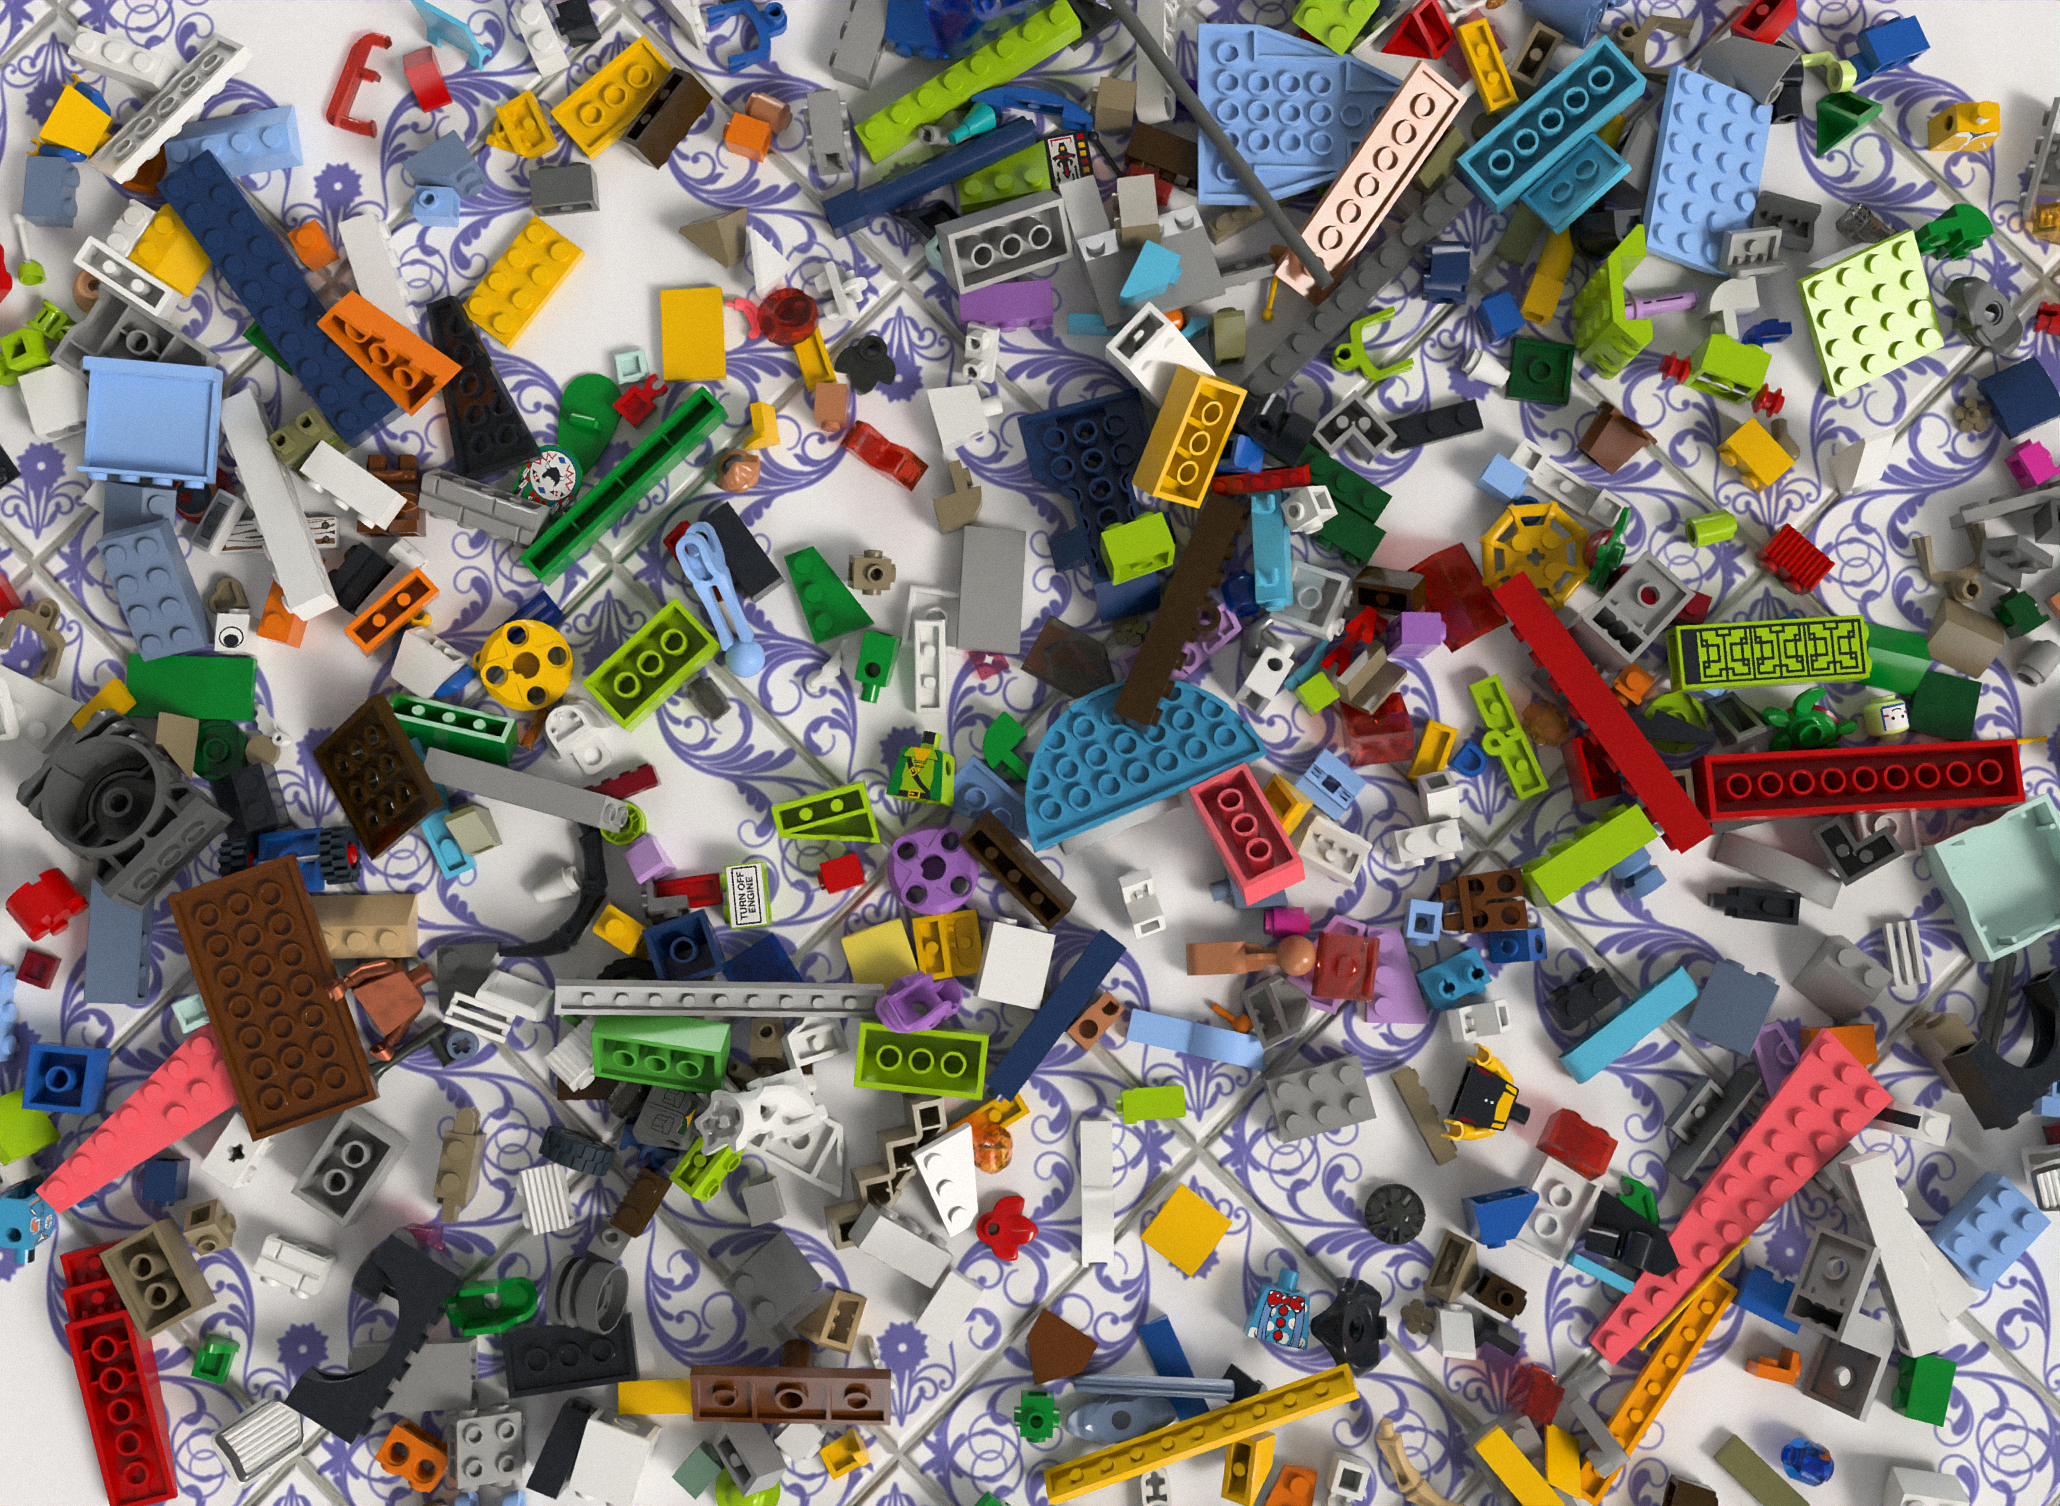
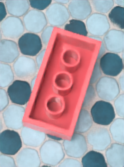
[1188,762,1305,906]

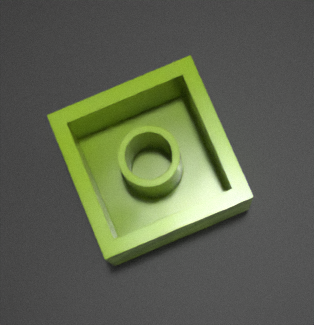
[1100,511,1175,586]

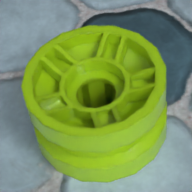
[600,801,647,846]

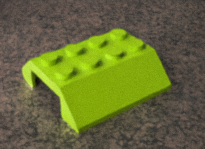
[1571,224,1653,380]

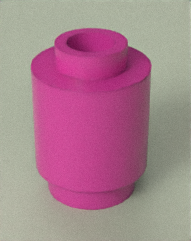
[1263,906,1310,938]

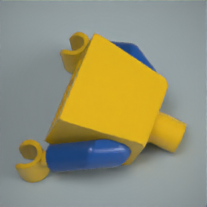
[26,73,114,163]

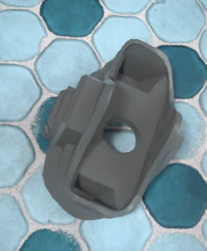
[1944,276,2023,355]

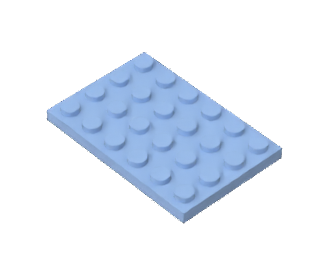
[1643,65,1773,281]

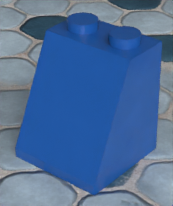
[884,0,971,61]

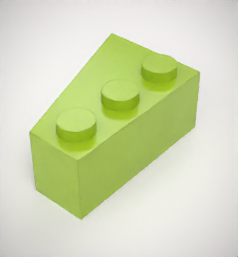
[771,779,881,843]

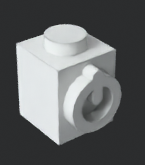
[772,1423,828,1464]

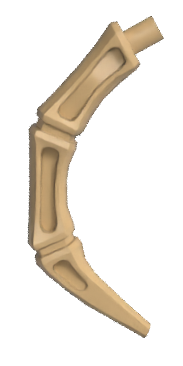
[1375,1418,1466,1506]

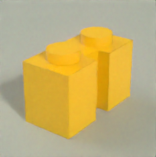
[1716,417,1796,494]

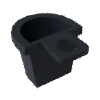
[1569,195,1643,262]

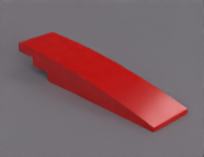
[60,1237,178,1506]

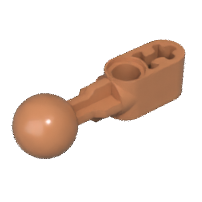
[1186,935,1317,976]

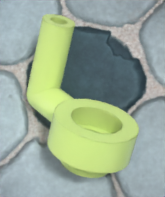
[1797,51,1857,93]

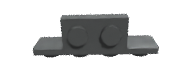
[1663,1068,1763,1181]

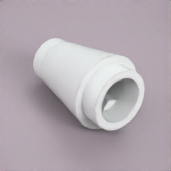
[1461,348,1510,388]
[533,866,583,903]

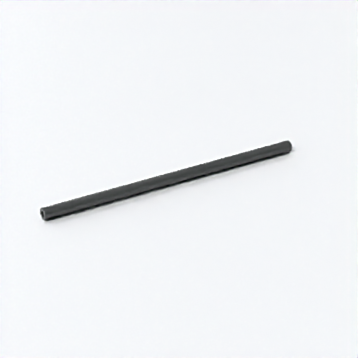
[1106,0,1334,290]

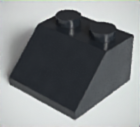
[212,762,292,839]

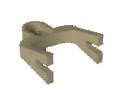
[1612,15,1695,86]
[1912,522,1987,604]
[0,598,66,682]

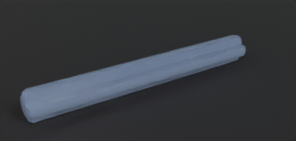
[1074,1373,1235,1400]

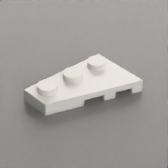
[911,1122,978,1237]

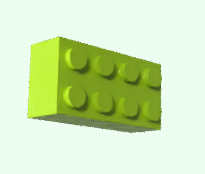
[582,597,722,733]
[1521,803,1659,907]

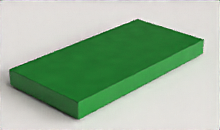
[124,654,258,722]

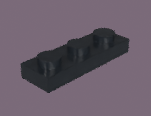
[1386,399,1484,454]

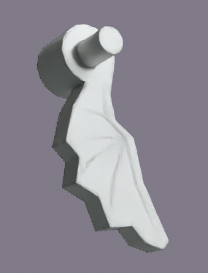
[806,649,843,694]
[255,704,292,747]
[867,1338,897,1389]

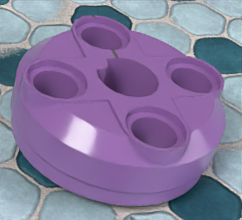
[887,823,979,916]

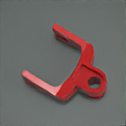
[1319,605,1390,677]

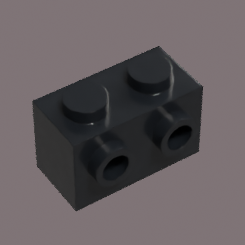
[1543,966,1623,1031]

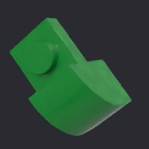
[983,711,1030,783]

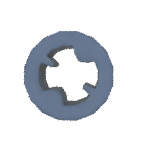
[447,1031,479,1060]

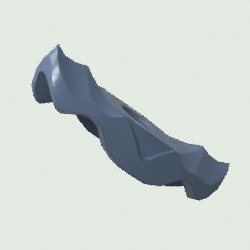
[1066,1394,1177,1445]

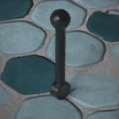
[1087,131,1129,178]

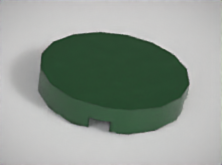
[193,719,249,782]

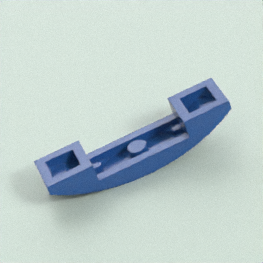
[971,87,1093,134]

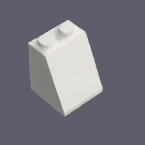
[568,1406,662,1506]

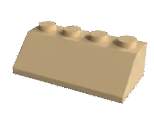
[310,894,418,959]

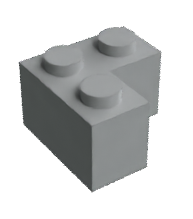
[1308,390,1397,465]

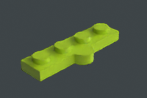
[1467,673,1549,801]

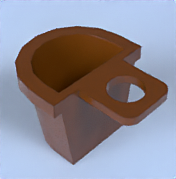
[1576,400,1658,475]

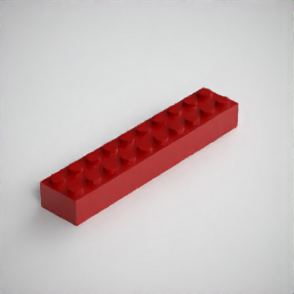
[1691,739,2025,823]

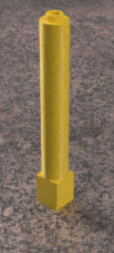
[1519,112,1626,327]

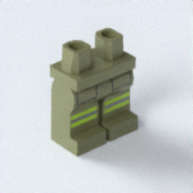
[266,407,353,481]

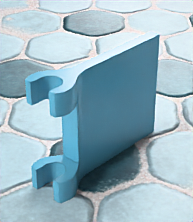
[411,0,492,71]

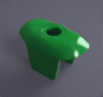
[444,1277,538,1336]

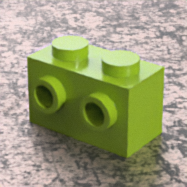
[668,1137,745,1203]

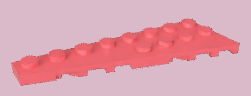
[35,1023,239,1213]

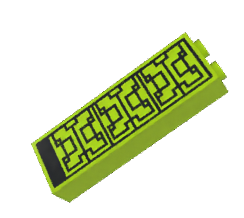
[1665,615,1872,693]

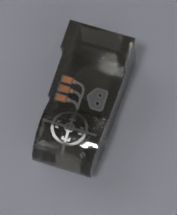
[1835,203,1899,245]

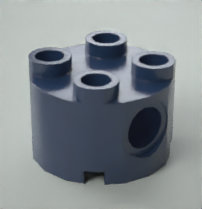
[1421,240,1471,305]

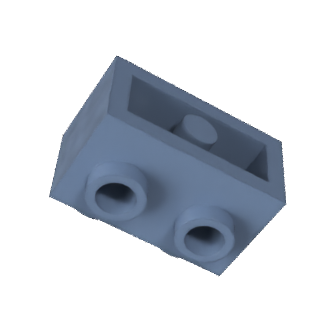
[22,156,80,228]

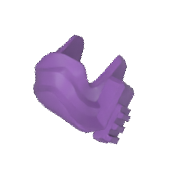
[874,971,964,1033]

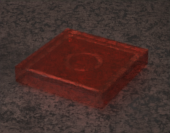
[1311,931,1380,1002]

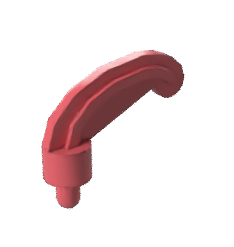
[725,298,762,340]

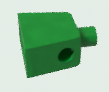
[854,630,902,704]

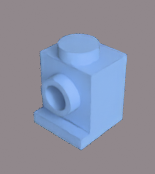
[1402,899,1443,947]

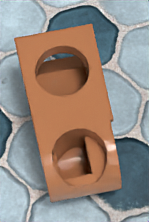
[1065,990,1125,1052]

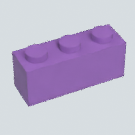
[958,279,1054,333]
[1385,612,1446,659]

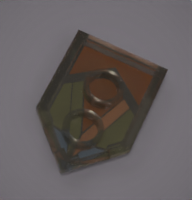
[1020,615,1116,699]

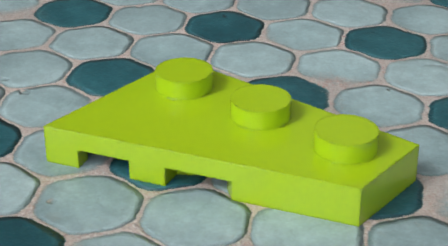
[957,140,1052,213]

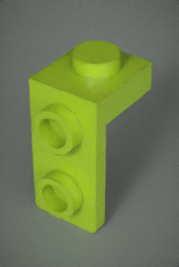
[1115,1085,1186,1124]

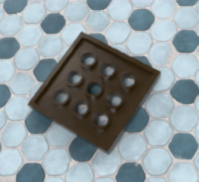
[312,692,444,861]

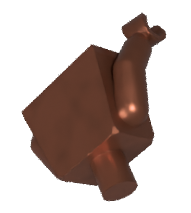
[326,958,435,1061]

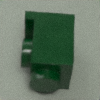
[1990,587,2051,640]

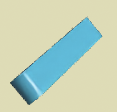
[1558,965,1701,1084]

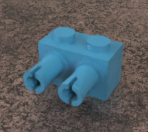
[1414,946,1492,1012]

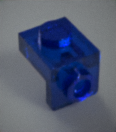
[1741,319,1792,348]

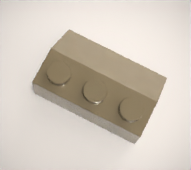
[99,1217,217,1341]

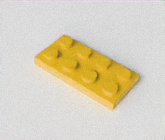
[550,35,673,161]
[463,215,585,350]

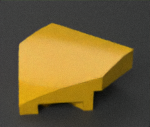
[485,90,559,160]

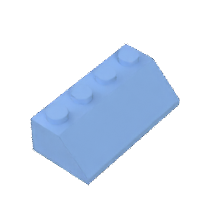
[164,105,303,178]

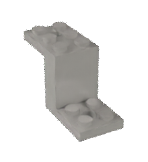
[1518,550,1696,721]
[1783,1224,1899,1422]

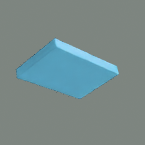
[1520,131,1632,236]

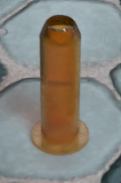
[517,708,550,752]

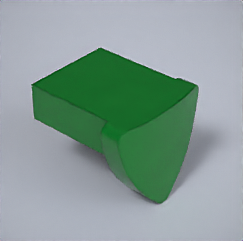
[191,1334,240,1385]

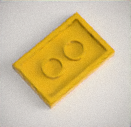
[660,287,727,383]

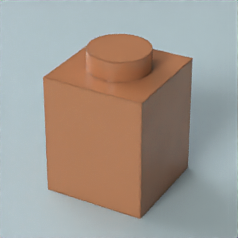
[814,382,849,432]

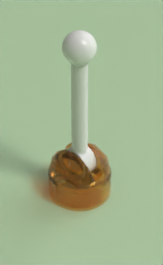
[1445,0,1506,26]

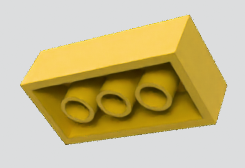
[1131,364,1247,509]

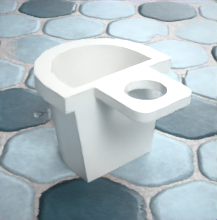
[544,700,613,776]

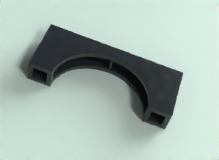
[1942,967,2060,1131]
[284,1227,466,1445]

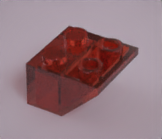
[1339,692,1414,767]

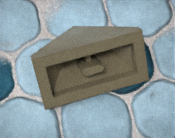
[1423,1230,1480,1303]

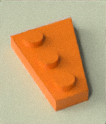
[1264,1463,1318,1506]

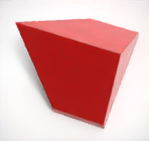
[1380,0,1457,61]

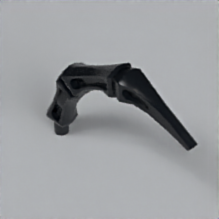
[499,822,608,958]

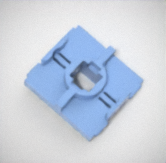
[1294,748,1367,822]

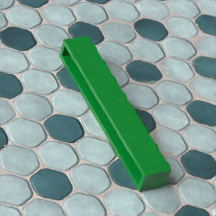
[518,386,729,587]

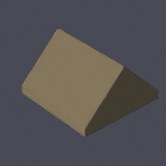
[1925,597,2005,679]

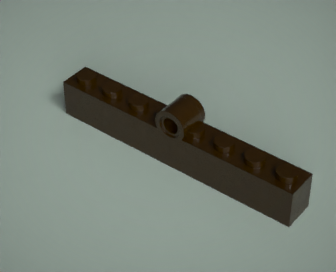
[1112,491,1249,735]

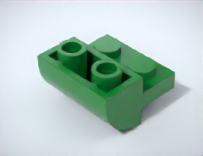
[1914,204,1994,262]

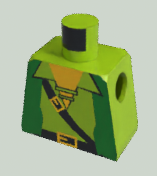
[886,731,955,807]

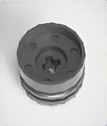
[545,1255,629,1335]

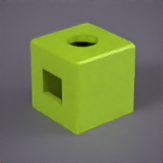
[1294,671,1340,717]

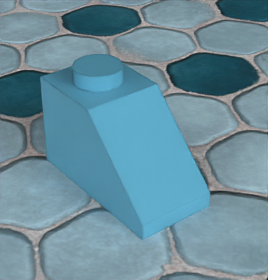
[1118,240,1183,307]

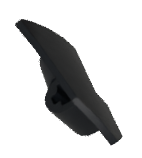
[1770,40,1804,125]
[1235,393,1318,468]
[1584,1190,1680,1277]

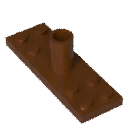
[690,1339,891,1426]

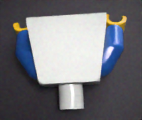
[391,612,492,699]

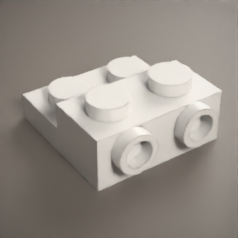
[1269,559,1353,642]

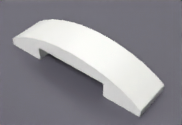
[1509,437,1630,528]
[1061,794,1182,856]

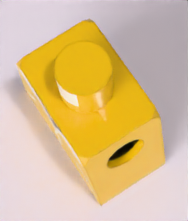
[1927,101,2001,151]

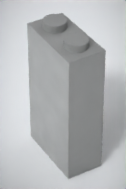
[348,1337,479,1413]

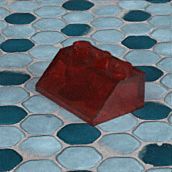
[1407,542,1509,653]

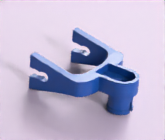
[706,0,787,75]

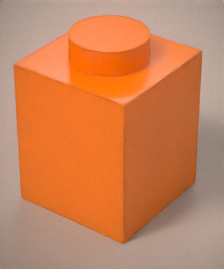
[723,112,773,163]
[287,219,340,272]

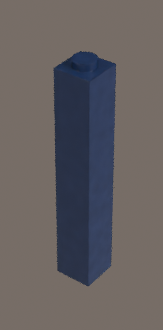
[985,929,1127,1103]

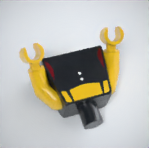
[1441,1043,1531,1141]

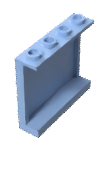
[75,356,223,489]

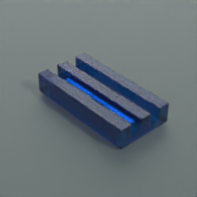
[495,590,566,644]

